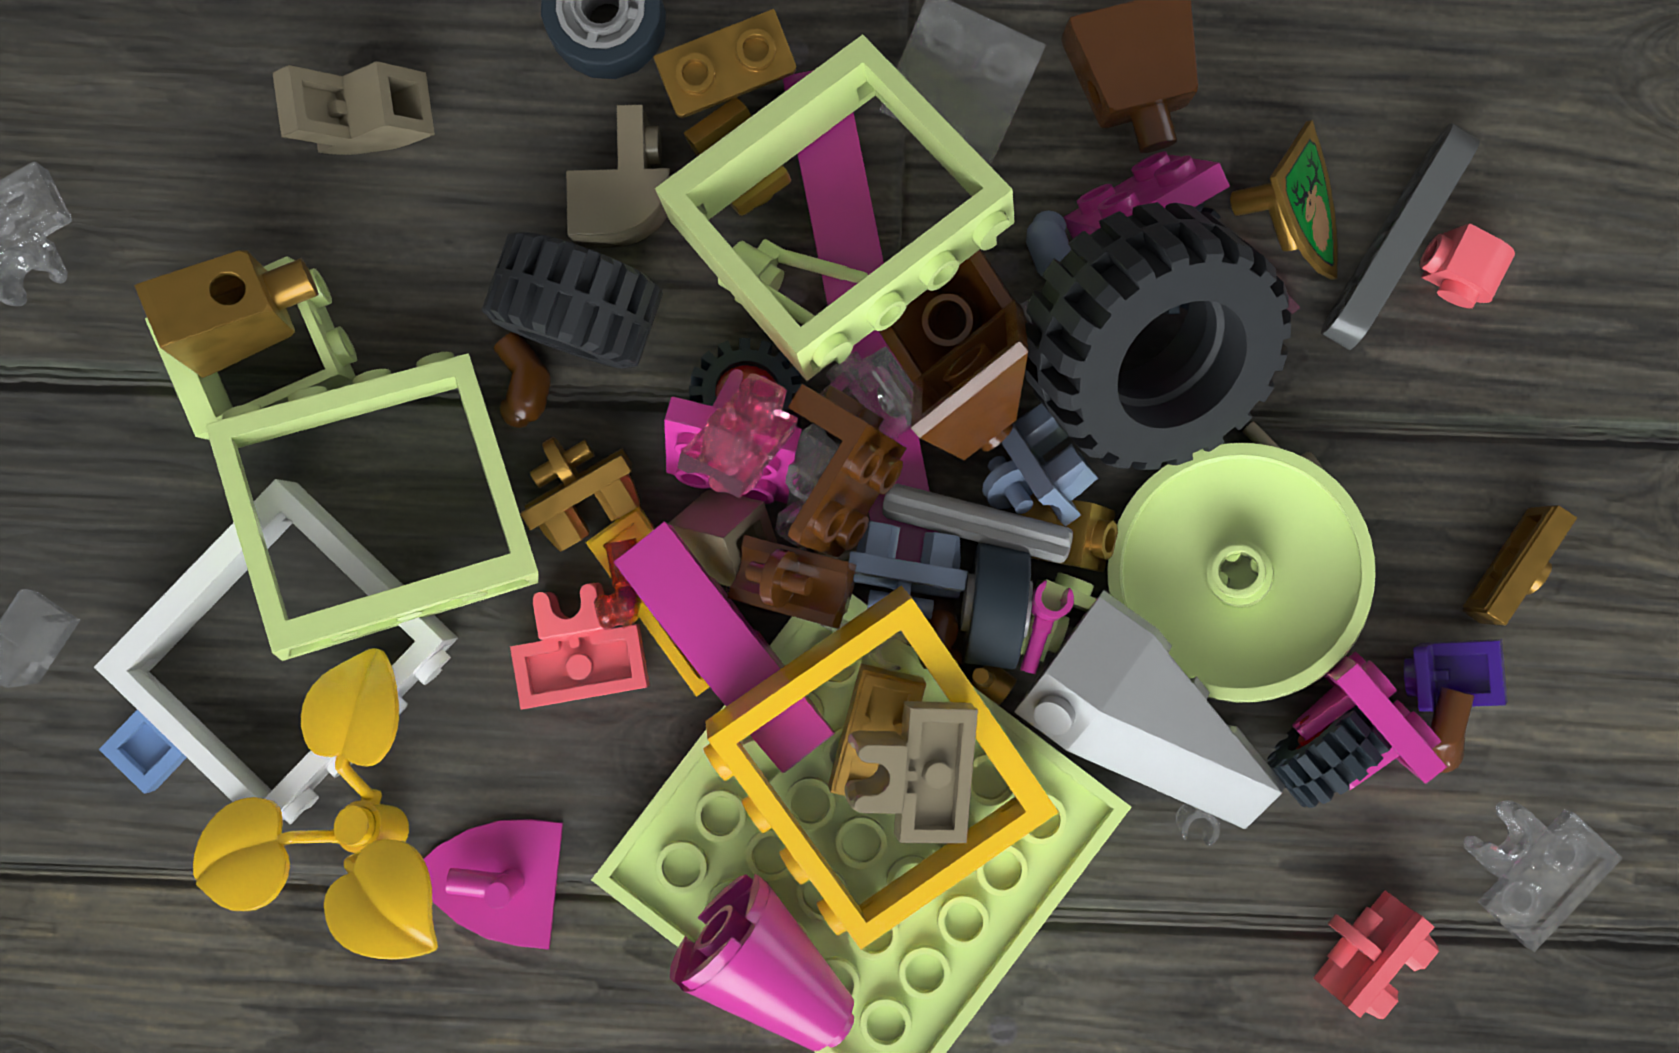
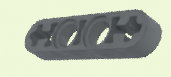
[1321,123,1480,350]

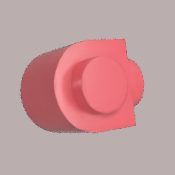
[1419,223,1515,308]

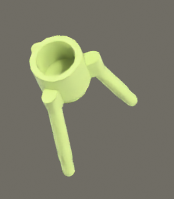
[718,239,868,325]

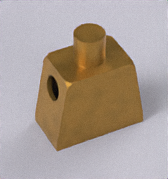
[134,250,319,378]

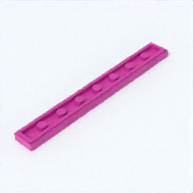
[783,70,938,563]

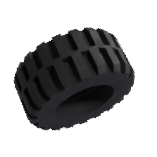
[1025,202,1291,470]

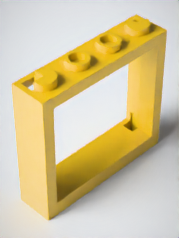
[703,585,1059,949]

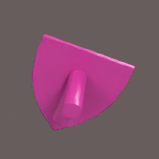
[424,819,563,949]

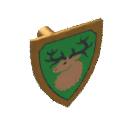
[1230,120,1338,280]

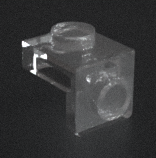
[820,346,914,440]

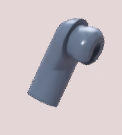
[1026,211,1071,277]

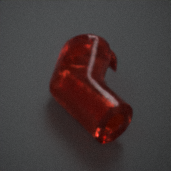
[594,538,642,629]

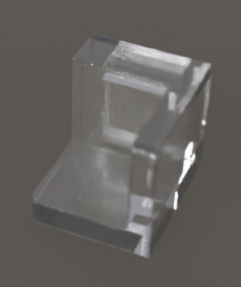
[0,589,80,688]

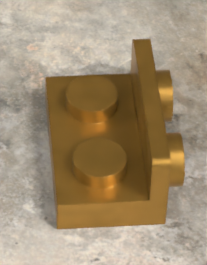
[653,9,796,118]

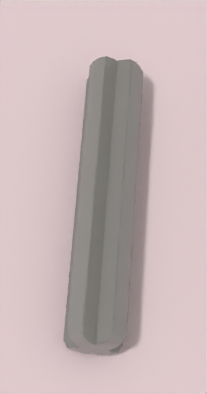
[883,483,1073,563]

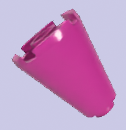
[670,874,854,1051]

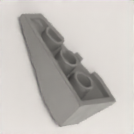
[1014,590,1285,829]

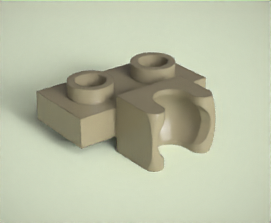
[844,701,978,843]

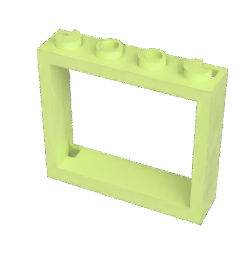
[655,34,1015,381]
[205,352,538,661]

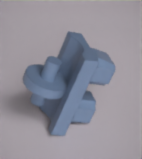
[982,403,1098,527]
[848,521,968,633]

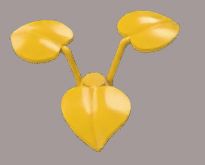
[193,648,438,960]

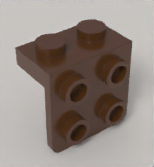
[788,384,907,557]

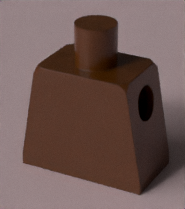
[1061,0,1198,153]

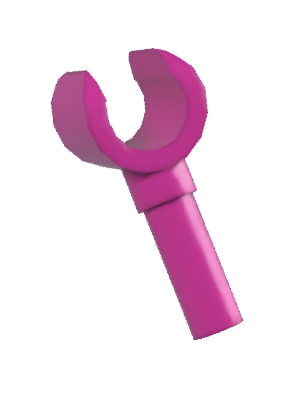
[1020,580,1074,674]

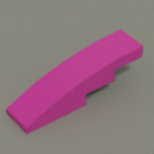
[614,522,835,773]

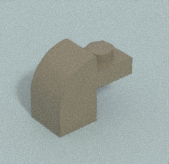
[273,61,435,155]
[566,105,672,248]

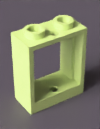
[145,256,357,440]

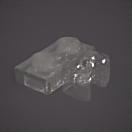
[0,161,73,307]
[1464,800,1622,952]

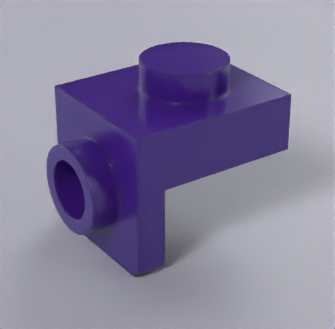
[1404,639,1508,712]

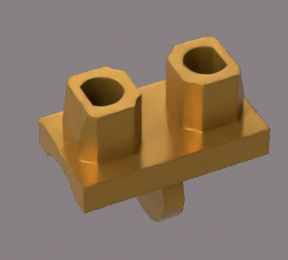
[520,437,640,552]

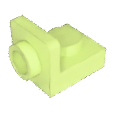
[1020,572,1096,662]

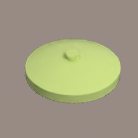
[1108,443,1376,703]

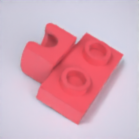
[510,583,650,710]

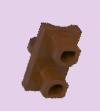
[727,535,857,629]

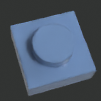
[99,709,187,794]

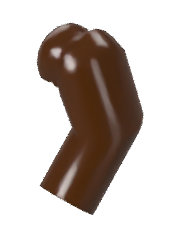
[1430,687,1475,773]

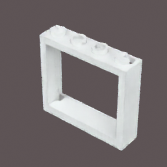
[94,479,458,824]

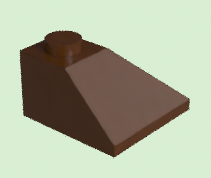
[911,299,1028,460]

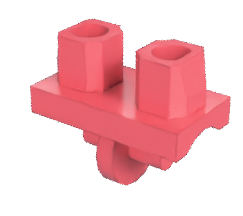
[1313,890,1439,1019]

